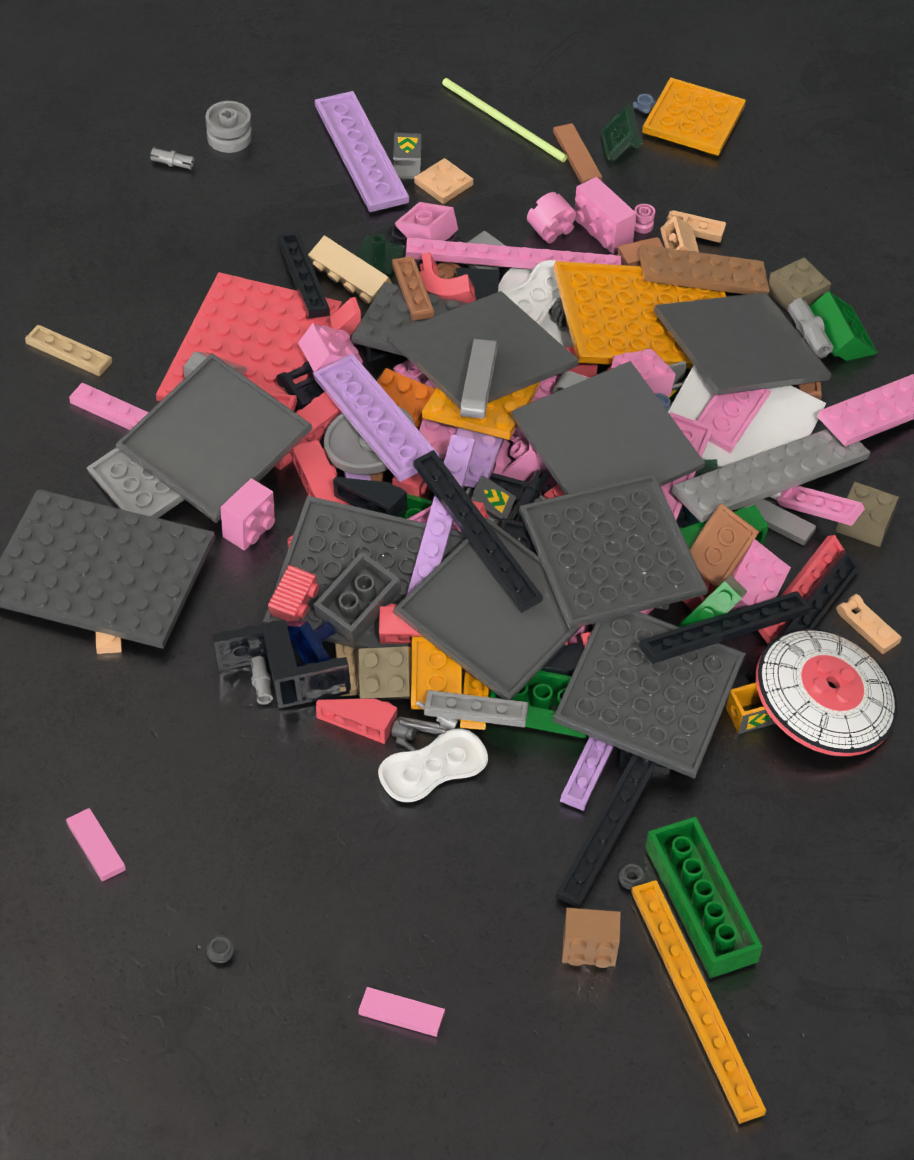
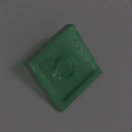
[601,104,643,162]
[355,234,406,280]

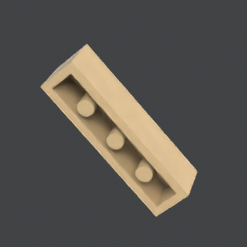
[308,235,392,304]

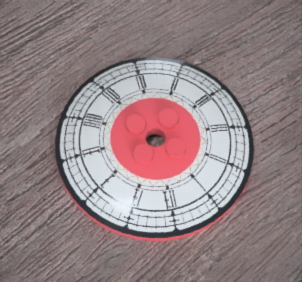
[756,629,897,756]

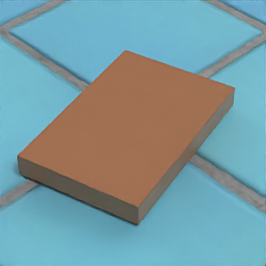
[689,503,759,588]

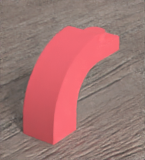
[420,252,476,303]

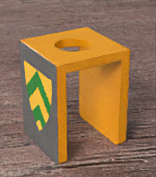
[726,683,776,734]

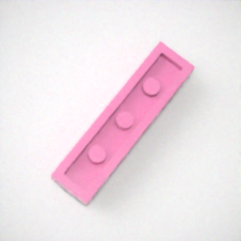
[69,383,149,430]
[777,486,865,526]

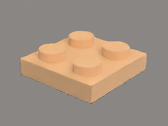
[414,158,473,204]

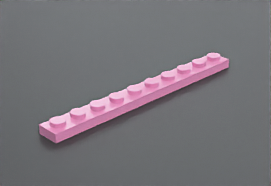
[406,238,621,269]

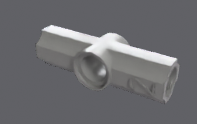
[788,298,833,358]

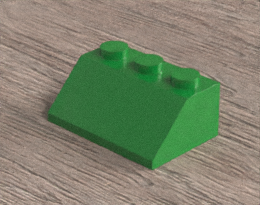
[810,291,878,361]

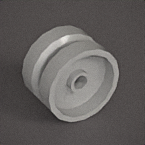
[205,101,252,153]

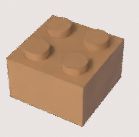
[562,908,621,968]

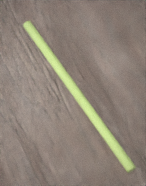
[442,78,567,162]

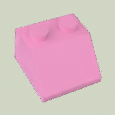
[395,202,458,241]

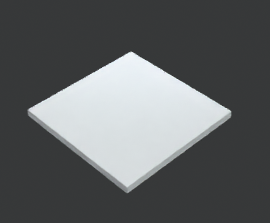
[668,365,826,500]

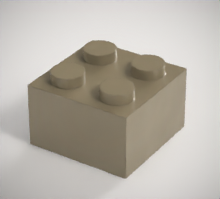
[768,257,831,314]
[836,482,899,547]
[359,646,412,700]

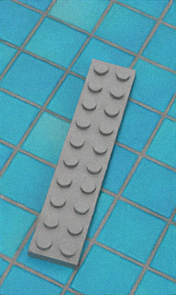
[671,429,871,522]

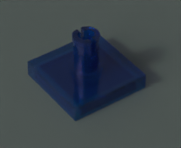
[287,620,336,664]

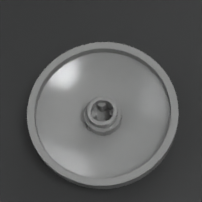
[324,406,415,475]

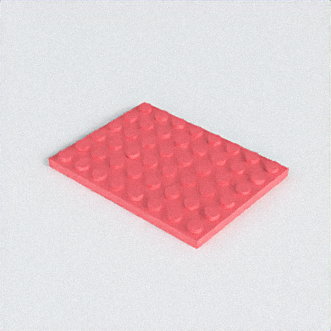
[156,272,342,411]

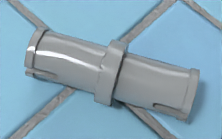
[150,147,194,170]
[250,656,273,705]

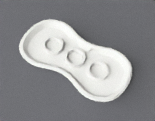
[503,260,561,324]
[378,729,488,803]

